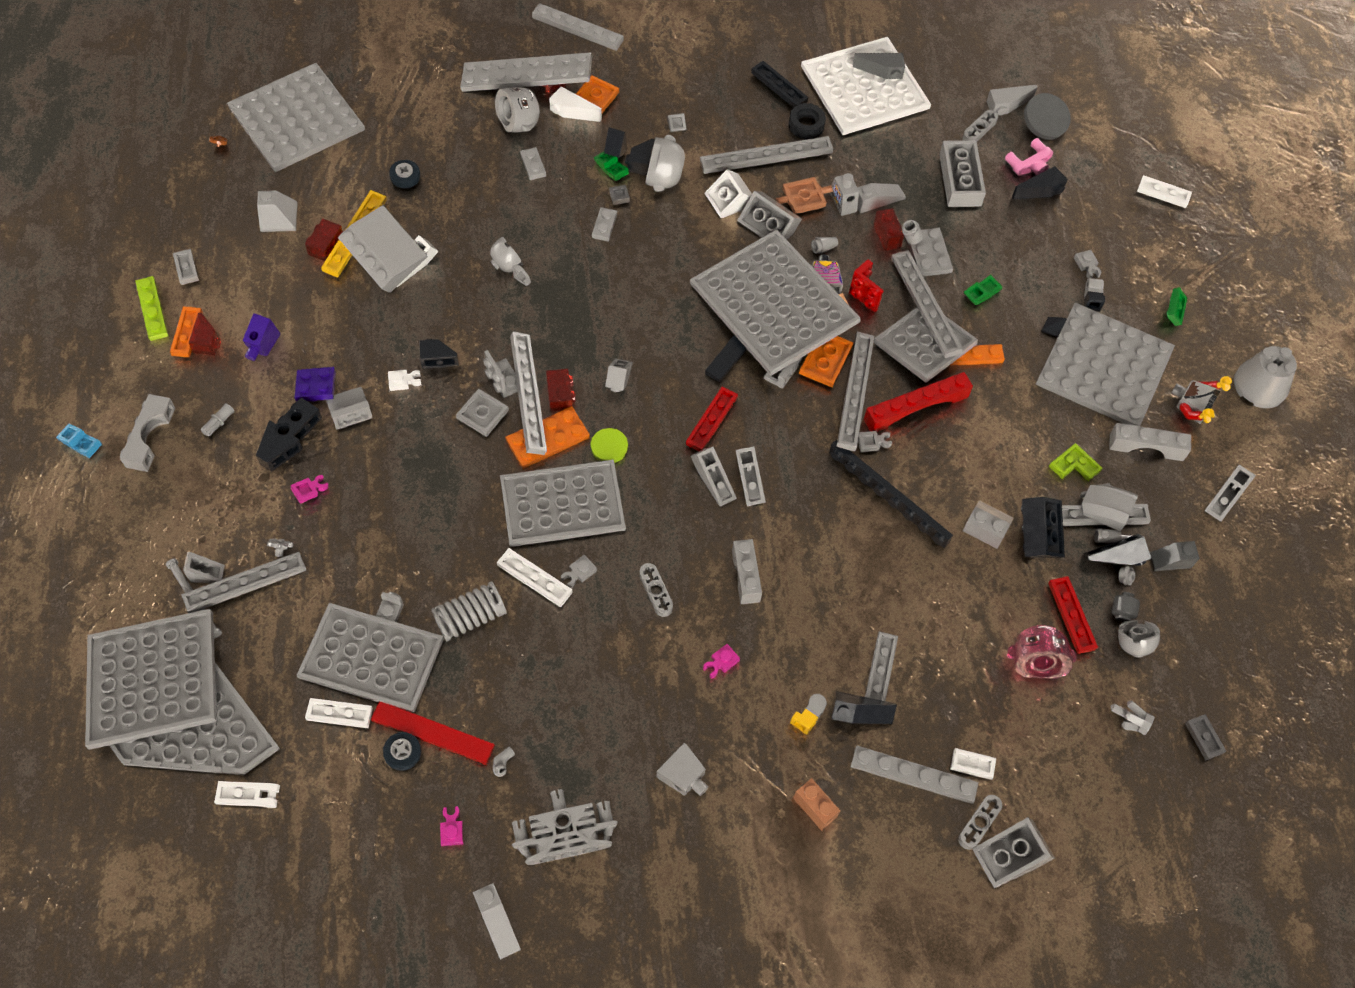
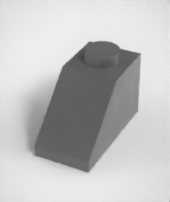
[1150,541,1200,571]

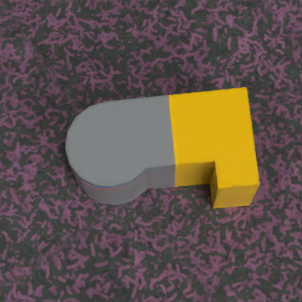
[790,694,827,735]

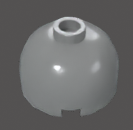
[490,236,524,273]
[1118,620,1160,657]

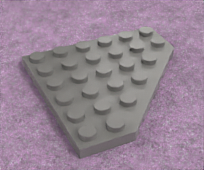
[109,663,280,775]

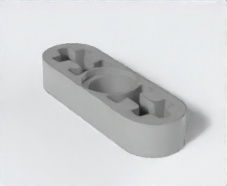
[962,110,998,141]
[640,563,673,617]
[958,795,1002,850]

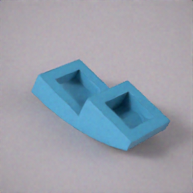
[56,424,102,459]

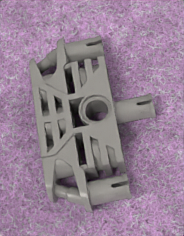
[512,789,618,865]

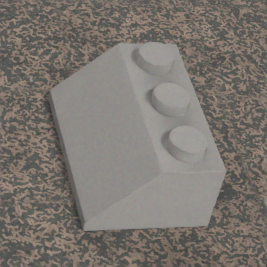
[737,191,802,240]

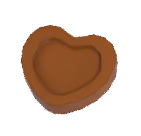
[209,135,228,147]

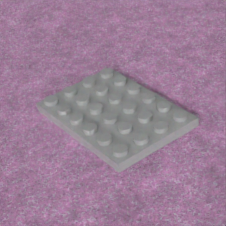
[500,460,626,547]
[297,603,444,713]

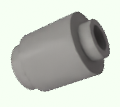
[902,220,923,244]

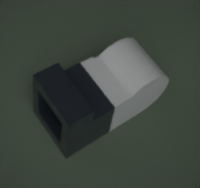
[1084,278,1105,312]

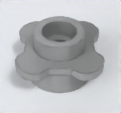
[1119,566,1135,586]

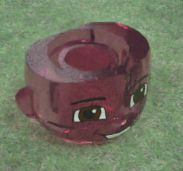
[1007,625,1077,679]

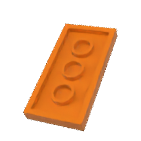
[505,406,590,469]

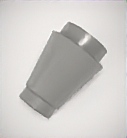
[811,237,838,254]

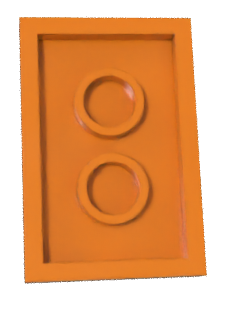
[799,336,854,388]

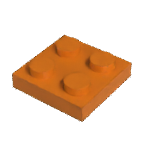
[576,75,619,113]

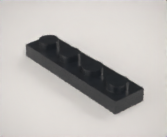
[751,61,809,108]

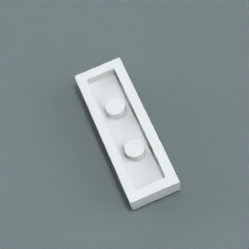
[1137,175,1192,208]
[305,698,373,728]

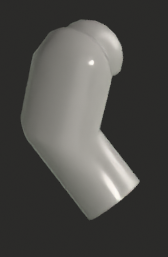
[493,747,515,777]

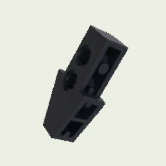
[256,398,322,472]

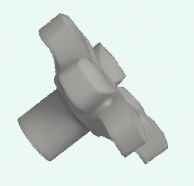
[267,538,293,557]

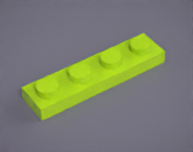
[135,276,169,341]

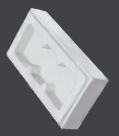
[950,748,996,780]

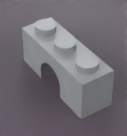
[732,539,762,604]

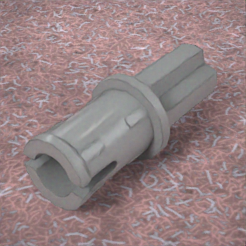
[201,403,235,436]

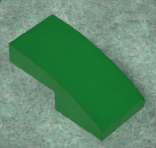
[594,151,629,181]
[964,274,1002,305]

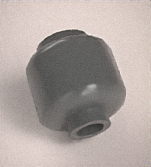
[1111,592,1140,622]

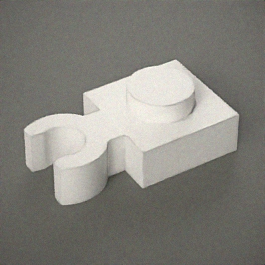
[388,370,421,391]

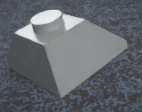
[257,190,298,232]

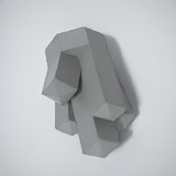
[1110,700,1155,735]

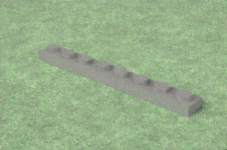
[700,136,833,174]
[892,250,963,358]
[837,331,874,452]
[510,332,547,455]

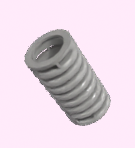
[431,581,507,642]

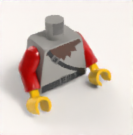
[1171,376,1232,424]

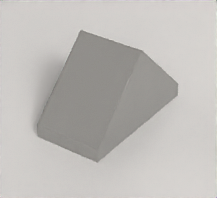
[183,552,225,584]

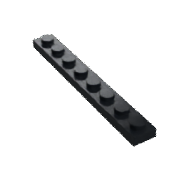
[829,439,953,548]

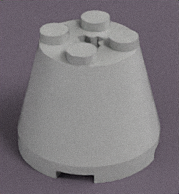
[1234,346,1297,408]

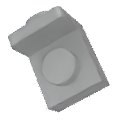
[376,592,404,622]

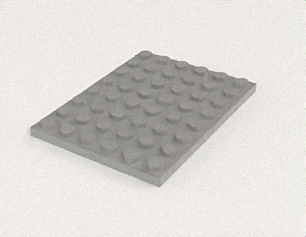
[690,230,860,376]

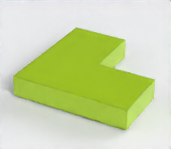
[1049,443,1103,482]

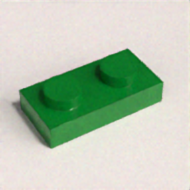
[1167,287,1187,326]

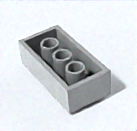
[939,140,986,207]

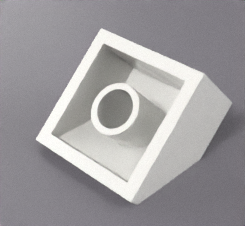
[704,169,752,218]

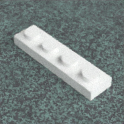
[497,548,573,607]

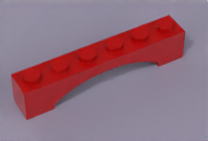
[864,372,973,432]

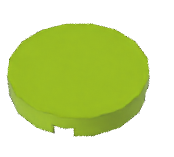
[591,428,628,463]

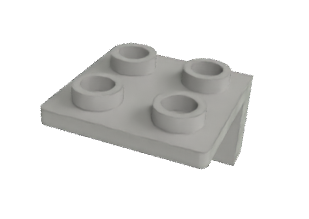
[483,350,518,398]
[326,387,373,430]

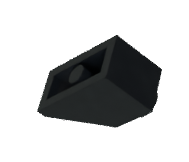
[625,138,655,175]
[419,339,459,369]

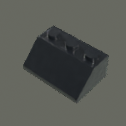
[1021,497,1065,558]

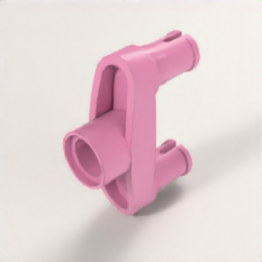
[1005,138,1054,176]

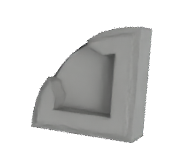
[512,264,531,286]

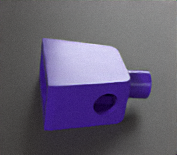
[243,313,280,361]

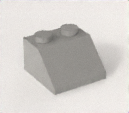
[963,500,1014,549]

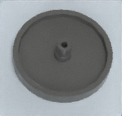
[1024,93,1071,140]

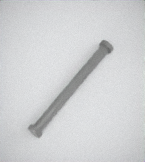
[166,558,222,639]

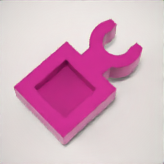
[291,475,328,504]
[703,644,740,679]
[440,806,463,846]

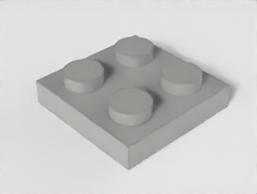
[456,389,509,437]

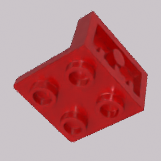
[849,259,883,312]

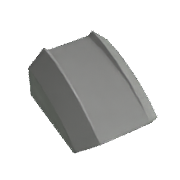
[1082,484,1138,532]

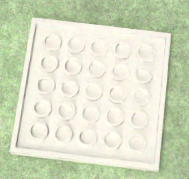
[801,37,931,135]

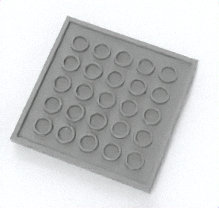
[227,63,365,172]
[1035,303,1175,426]
[85,609,217,750]

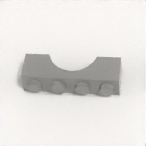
[120,394,175,472]
[1109,423,1191,461]

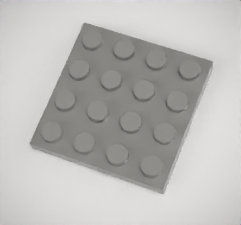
[874,307,978,383]

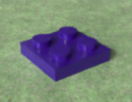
[294,367,336,402]

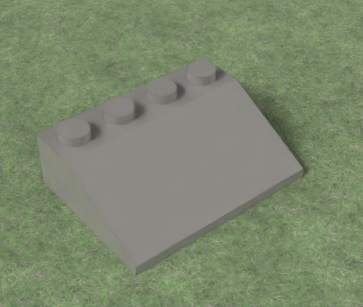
[338,205,428,293]

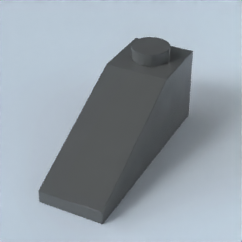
[853,53,905,79]

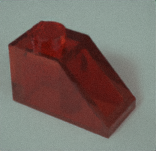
[189,313,221,355]

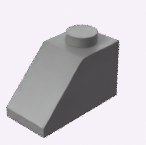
[605,358,633,392]

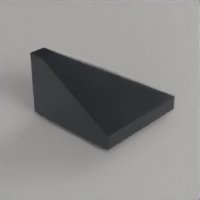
[1042,317,1067,338]

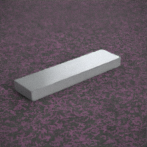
[865,631,898,701]

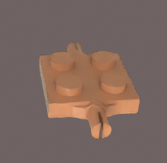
[776,177,833,214]

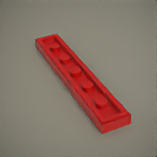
[371,701,495,765]

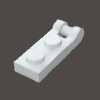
[214,781,280,808]

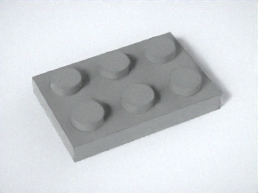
[908,228,953,277]

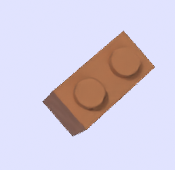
[793,778,840,831]

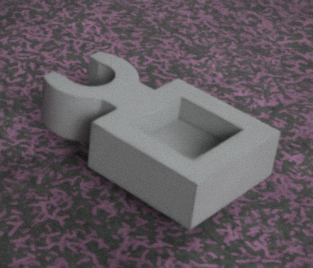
[1074,250,1101,278]
[858,431,892,452]
[561,555,597,588]

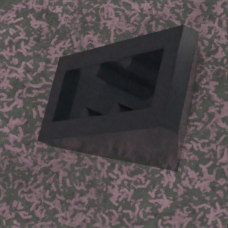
[604,127,628,158]

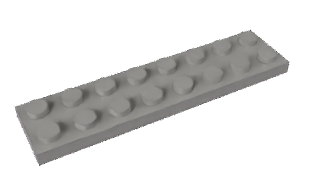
[460,52,592,92]

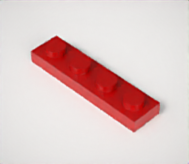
[686,386,738,452]
[1048,576,1098,654]

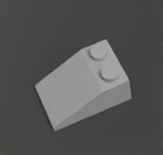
[973,817,1055,888]

